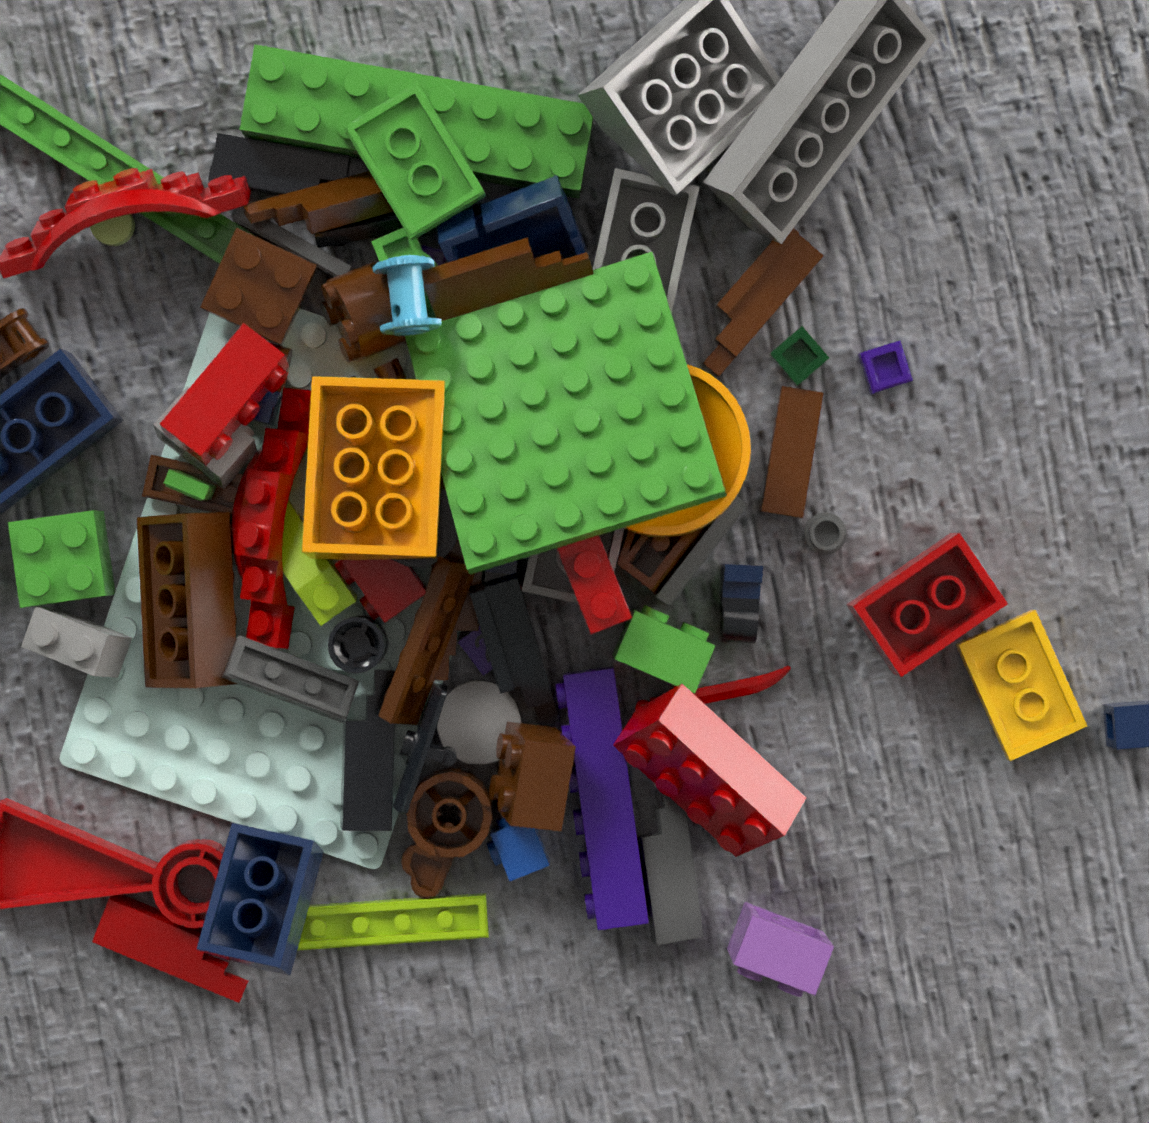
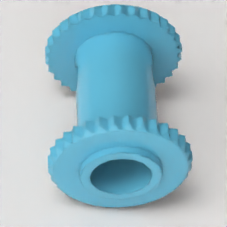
[373,255,442,336]

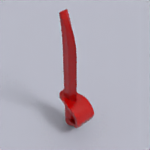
[635,665,791,711]

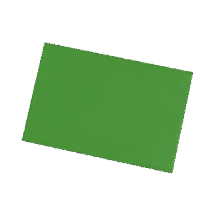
[343,82,486,241]

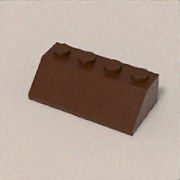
[137,512,237,688]

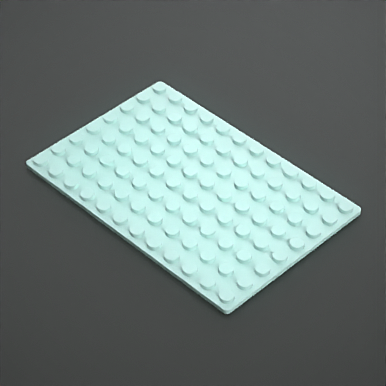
[60,308,460,869]

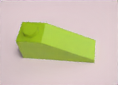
[282,499,357,626]

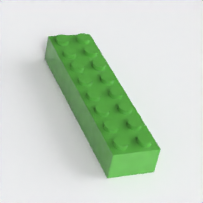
[239,44,594,199]

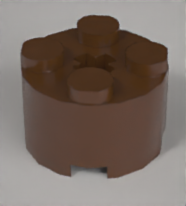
[320,262,406,363]
[407,768,493,858]

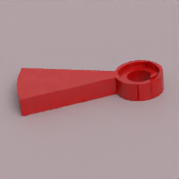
[0,798,225,929]

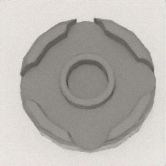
[437,680,521,765]

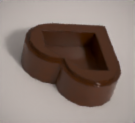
[401,844,454,899]

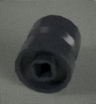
[328,615,389,674]

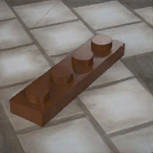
[378,556,475,725]

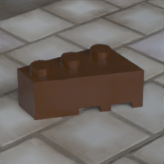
[617,523,710,594]

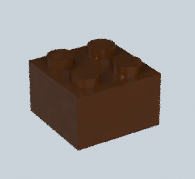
[200,228,317,346]
[489,722,576,831]

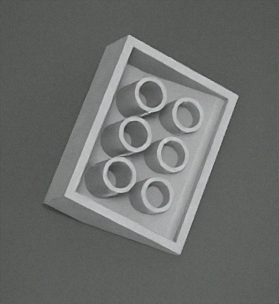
[578,0,780,195]

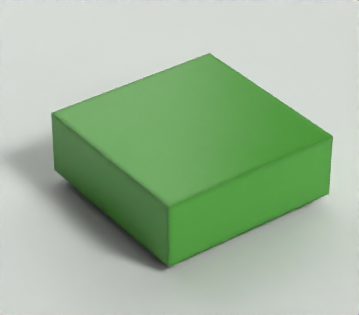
[164,469,217,501]

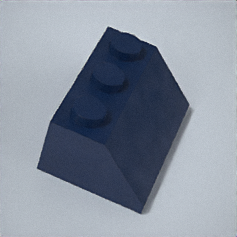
[197,823,324,976]

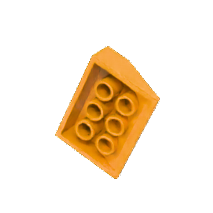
[302,376,445,560]

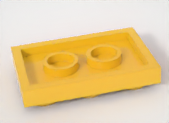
[955,610,1088,761]

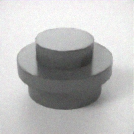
[804,512,847,555]

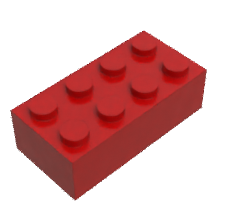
[613,684,806,857]

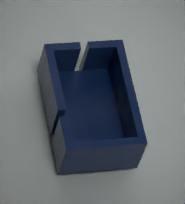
[437,175,589,262]

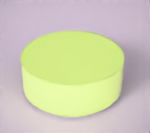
[90,214,135,246]

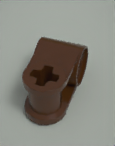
[0,308,49,379]

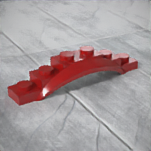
[0,168,251,279]
[231,387,311,649]

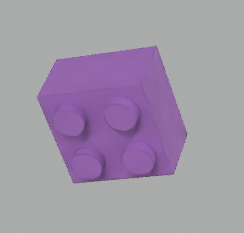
[727,902,834,997]

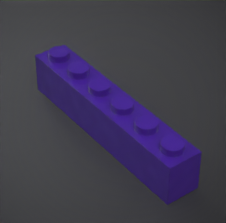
[556,666,649,930]

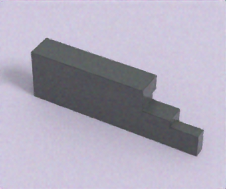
[637,793,704,945]

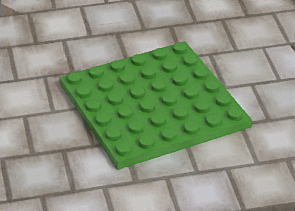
[405,252,727,574]

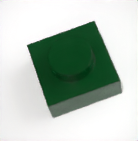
[769,326,829,387]

